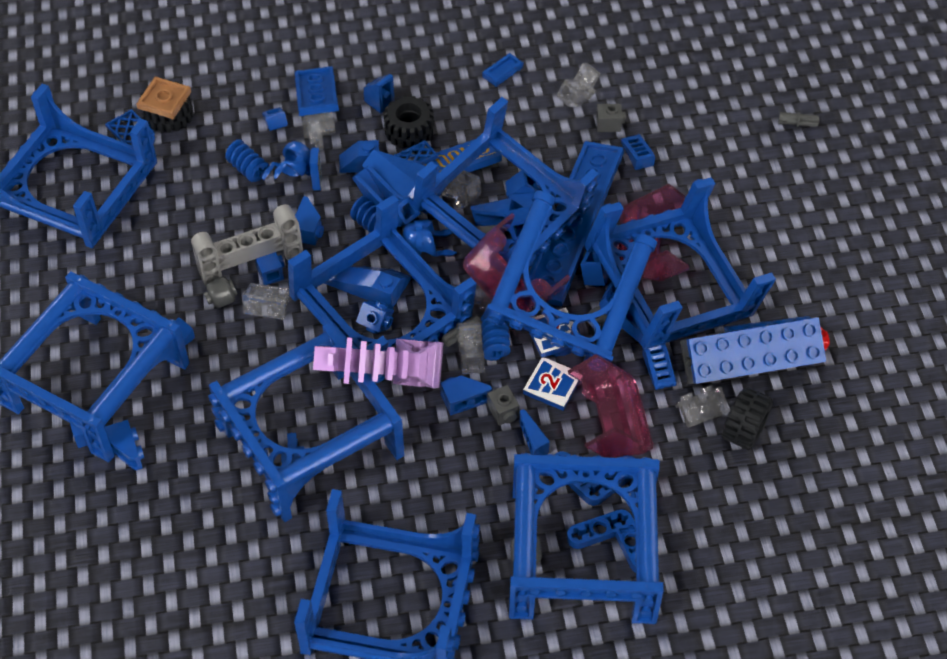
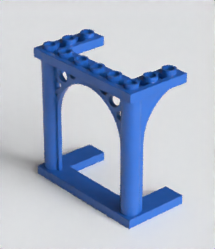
[0,84,157,249]
[412,97,599,274]
[584,177,776,350]
[288,195,477,383]
[0,271,190,463]
[208,323,405,523]
[509,453,663,624]
[294,489,480,659]

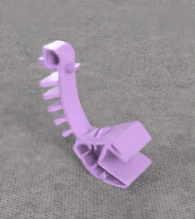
[313,338,444,388]

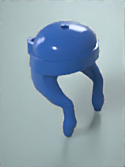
[262,141,311,180]
[402,220,457,257]

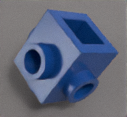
[356,300,394,334]

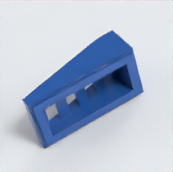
[621,134,655,170]
[642,344,677,390]
[520,409,550,455]

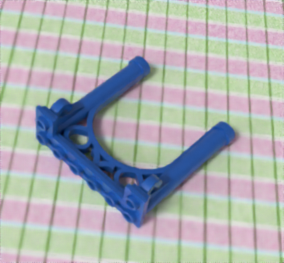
[482,190,657,370]

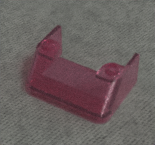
[618,184,689,281]
[463,213,571,312]
[568,354,653,458]

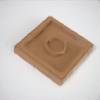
[136,77,191,119]

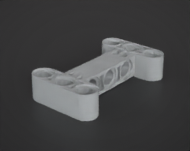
[191,204,303,286]

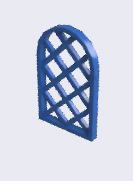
[105,109,155,146]
[394,140,439,165]

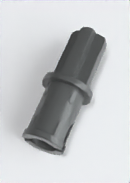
[778,112,819,127]
[442,315,482,347]

